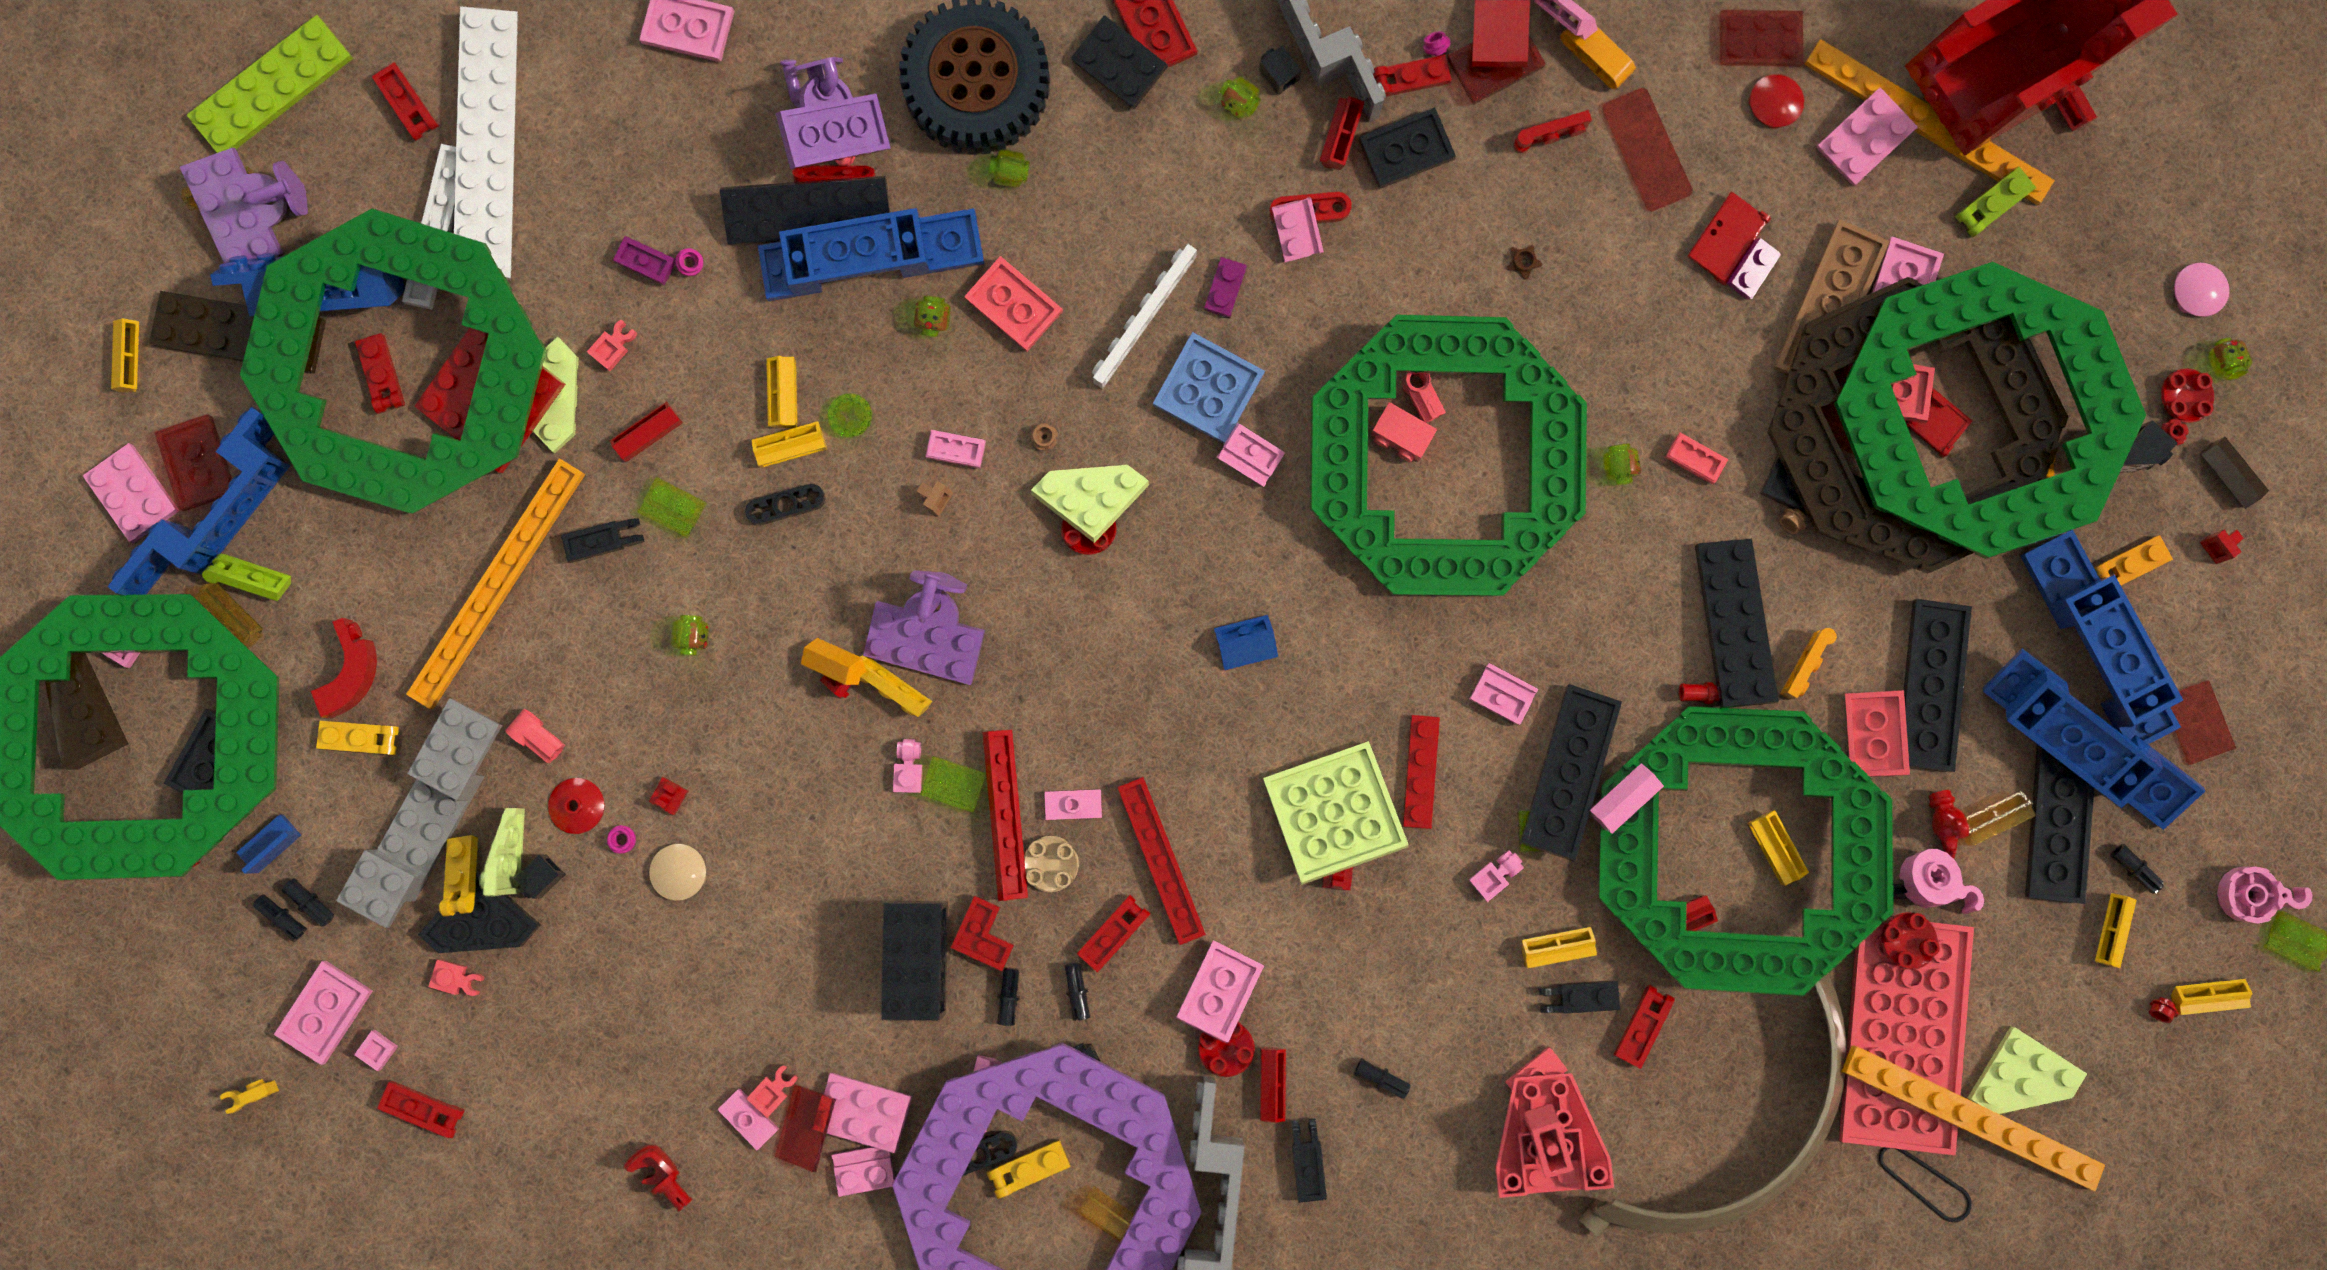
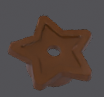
[1507,245,1542,279]

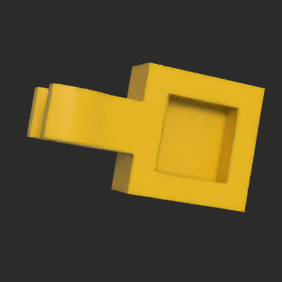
[220,1079,279,1114]

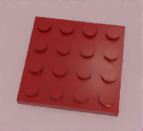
[414,328,566,473]

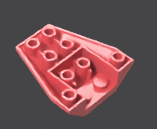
[1495,1073,1614,1198]

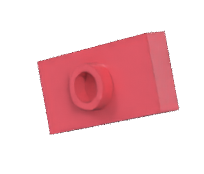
[1664,433,1728,485]
[1505,1046,1568,1090]

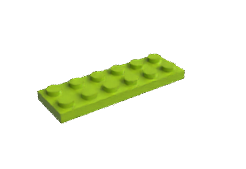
[187,15,354,153]

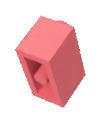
[1370,402,1437,462]
[1524,1104,1574,1179]

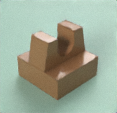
[917,481,954,516]

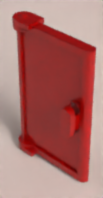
[1687,192,1771,286]
[1905,387,1972,458]

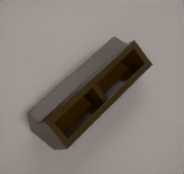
[2200,437,2269,509]

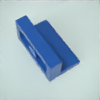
[1214,615,1278,670]
[236,814,301,874]

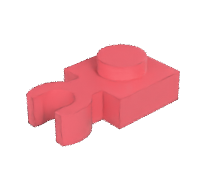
[587,320,637,371]
[429,959,484,996]
[746,1065,798,1118]

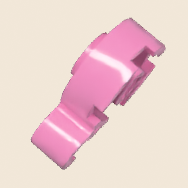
[1899,849,1984,914]
[2217,866,2312,924]

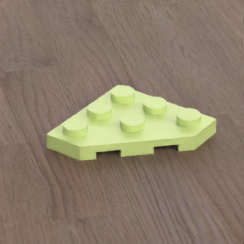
[533,337,579,453]
[1031,465,1149,543]
[480,808,525,896]
[1967,1026,2087,1114]

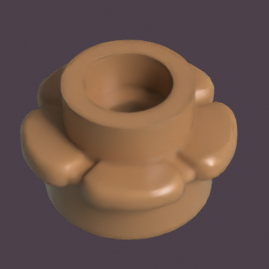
[1031,423,1058,450]
[1780,508,1807,534]

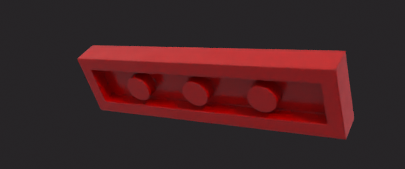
[1402,715,1440,829]

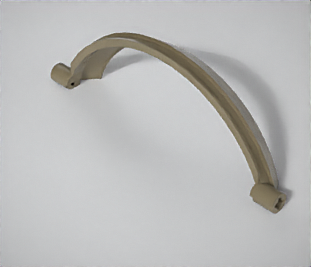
[1578,969,1846,1237]

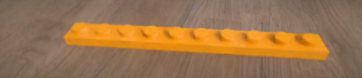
[1804,39,2055,205]
[406,458,586,710]
[1841,1045,2105,1191]

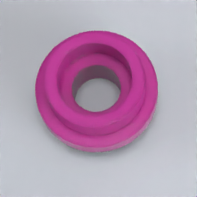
[1423,31,1451,56]
[675,248,703,276]
[607,825,636,854]

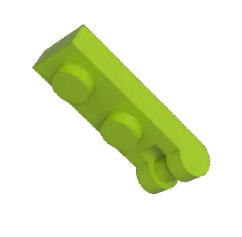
[1955,166,2036,238]
[202,553,291,601]

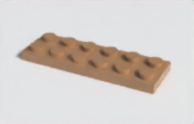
[1773,219,1890,375]

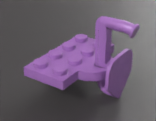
[775,57,890,169]
[180,148,308,263]
[863,570,985,685]

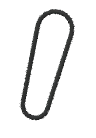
[1879,1147,1972,1222]

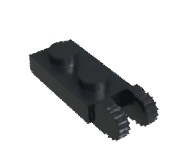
[561,518,645,563]
[1539,981,1620,1014]
[1291,1118,1327,1203]

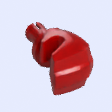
[624,1144,693,1212]

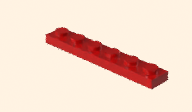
[982,730,1028,901]
[1117,777,1206,945]

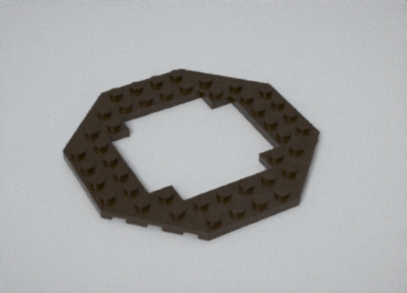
[1767,277,2069,574]

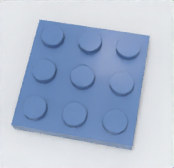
[1153,332,1265,444]

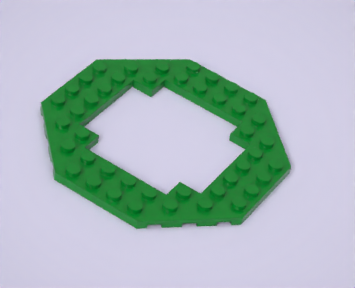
[240,208,547,514]
[1834,262,2146,559]
[1310,314,1587,596]
[0,594,279,881]
[1598,706,1893,996]

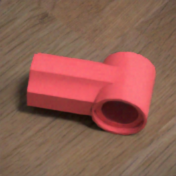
[1402,372,1446,423]
[505,709,565,763]

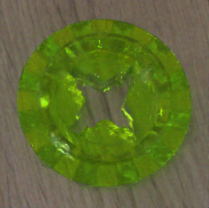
[828,393,873,438]

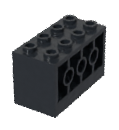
[881,901,948,1021]

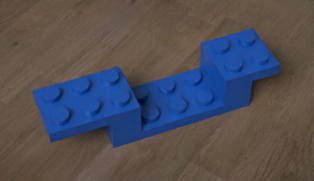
[758,208,984,301]
[210,253,405,316]
[107,407,291,596]
[2020,530,2183,744]
[1982,648,2206,830]

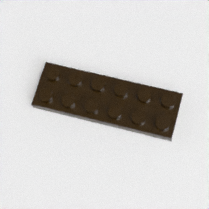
[149,291,326,374]

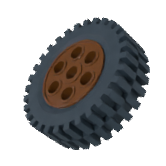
[899,0,1050,155]

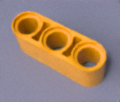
[1560,19,1636,90]

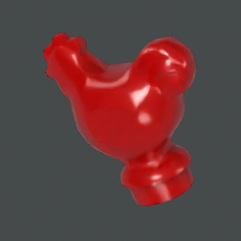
[1928,790,1970,859]

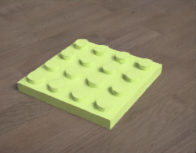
[1263,741,1409,885]

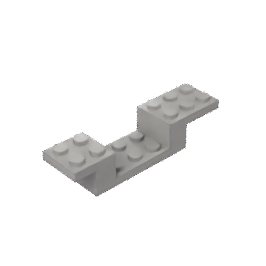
[1277,0,1386,122]
[336,698,502,928]
[1177,1076,1245,1270]

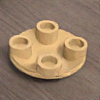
[1024,836,1079,892]
[649,844,706,901]

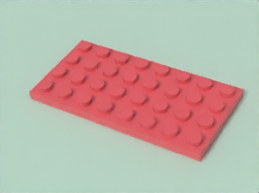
[1839,917,1974,1156]

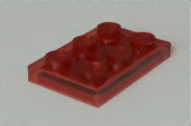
[1719,10,1804,67]
[1447,35,1546,105]
[154,414,232,512]

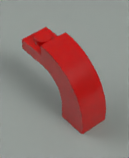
[311,618,377,719]

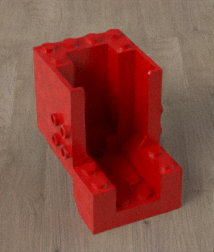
[1904,0,2178,156]

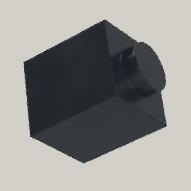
[1259,46,1302,95]
[514,854,566,899]

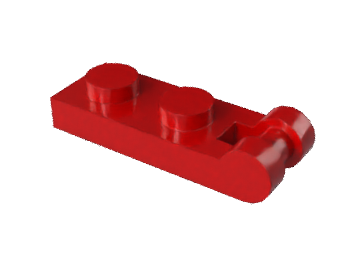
[1373,55,1451,97]
[372,62,439,141]
[1514,110,1592,153]
[355,333,405,414]
[1077,895,1151,973]
[1613,984,1675,1069]
[377,1081,465,1138]

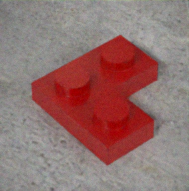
[951,896,1014,971]

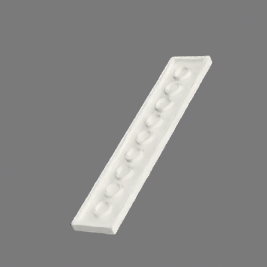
[454,7,518,280]

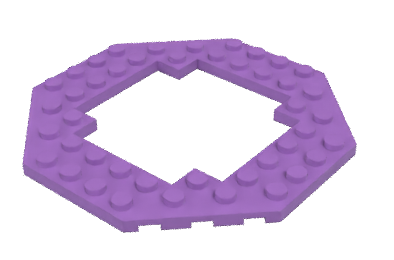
[892,1043,1201,1270]

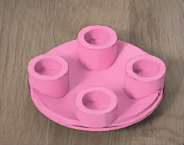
[2174,263,2229,317]

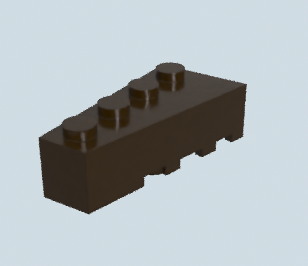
[45,653,129,770]

